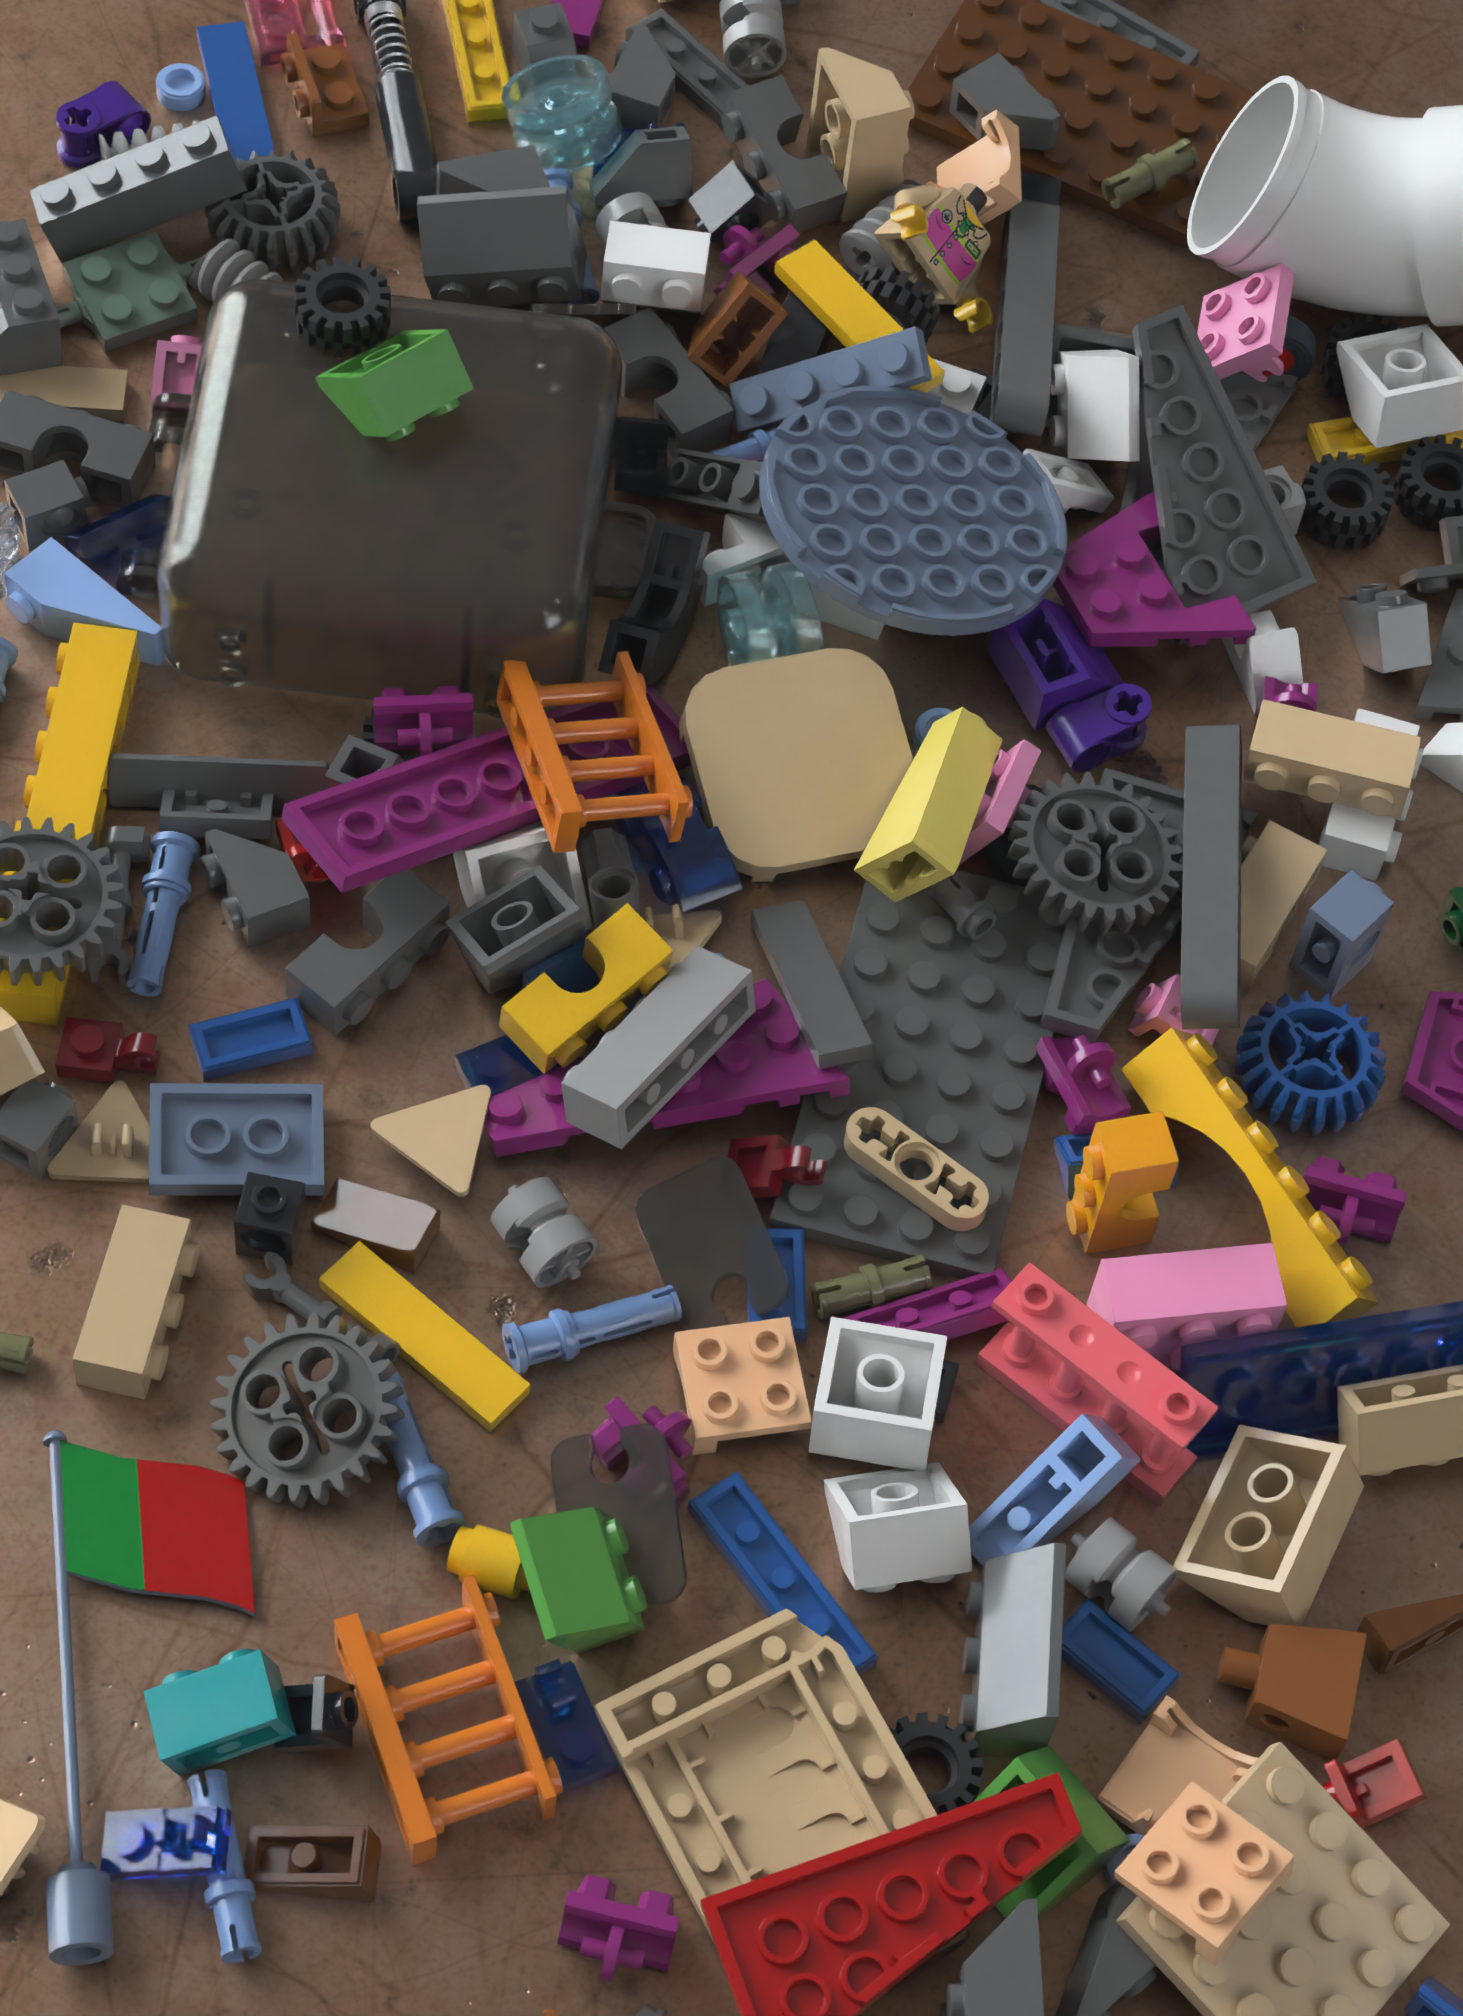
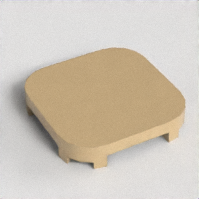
[679,648,913,882]

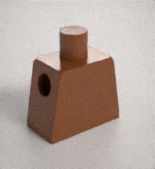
[688,271,788,388]
[1217,1623,1367,1760]

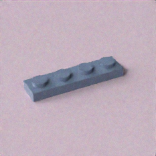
[729,326,932,436]

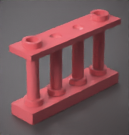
[975,1262,1218,1506]

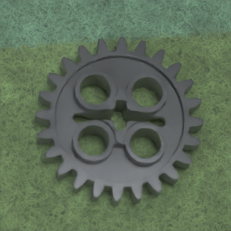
[1007,772,1183,935]
[0,817,125,986]
[210,1312,405,1507]

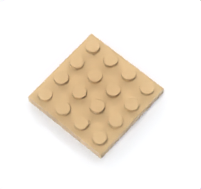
[1116,1742,1451,2016]

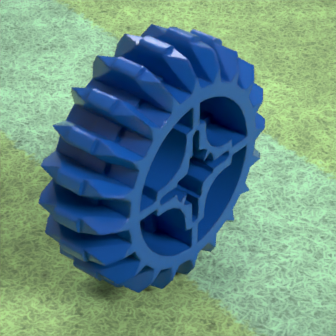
[1235,989,1386,1137]

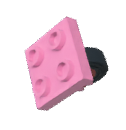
[1197,263,1316,382]
[959,739,1042,881]

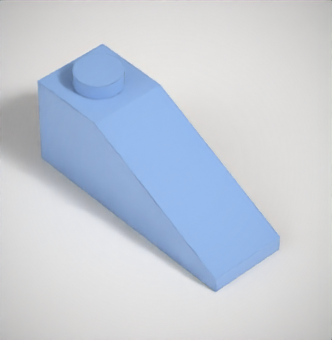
[4,537,166,666]
[969,1414,1141,1567]

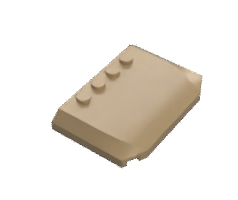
[595,1608,966,1954]

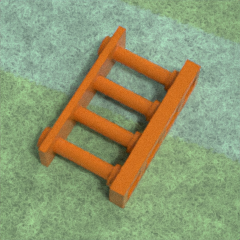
[496,651,693,853]
[334,1575,563,1865]

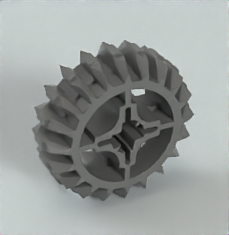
[205,148,341,272]

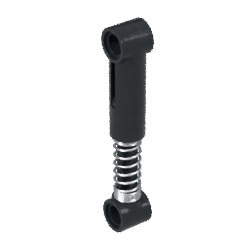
[353,0,438,222]

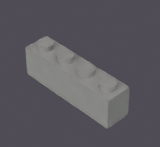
[561,946,756,1149]

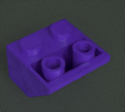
[987,598,1124,731]

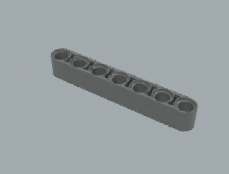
[990,199,1060,437]
[1180,724,1242,1030]

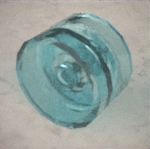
[501,54,623,172]
[717,562,823,666]

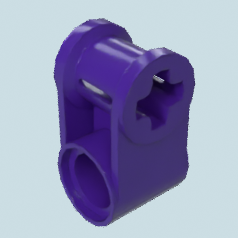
[56,81,152,168]
[1045,683,1152,773]

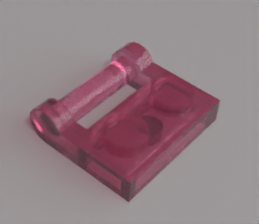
[244,0,347,66]

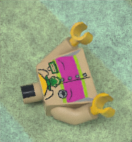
[874,183,993,334]

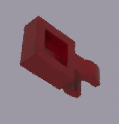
[55,1017,160,1083]
[720,1135,827,1200]

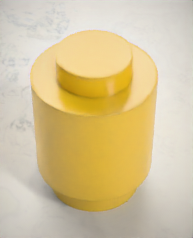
[447,1524,530,1600]

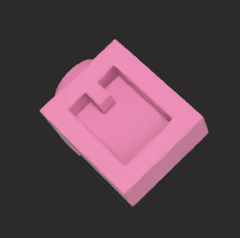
[150,335,213,411]
[1128,973,1219,1046]

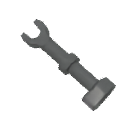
[87,825,151,985]
[244,1251,400,1364]

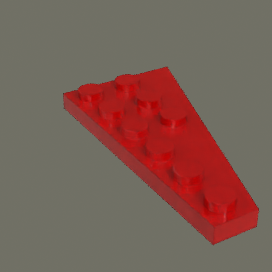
[700,1772,1082,2016]

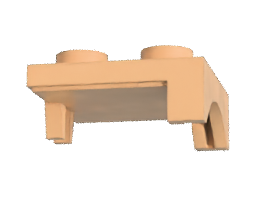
[925,110,1022,225]
[672,1317,812,1455]
[1096,1695,1258,1835]
[1114,1781,1295,1966]

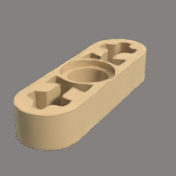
[844,1107,989,1232]

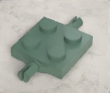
[56,231,200,352]

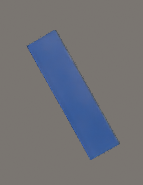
[196,21,275,161]
[687,1471,878,1676]

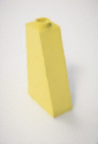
[854,707,1003,902]

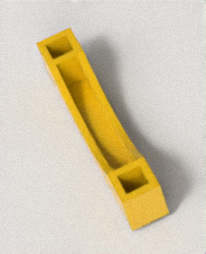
[1121,1027,1379,1343]

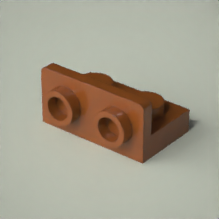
[280,32,369,137]

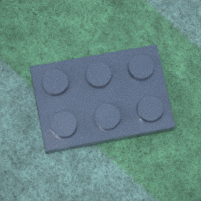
[149,1083,324,1195]

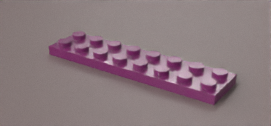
[282,684,691,893]

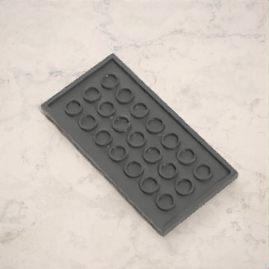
[768,870,1066,1279]

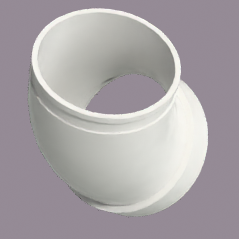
[1187,75,1463,327]

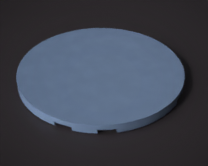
[759,385,1068,636]

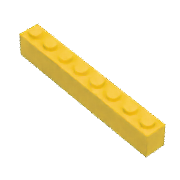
[0,622,140,1026]

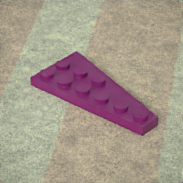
[482,979,850,1157]

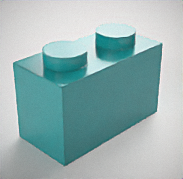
[144,1649,296,1777]

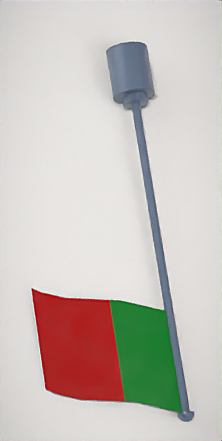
[43,1430,255,1966]

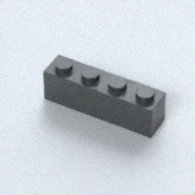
[30,115,248,264]

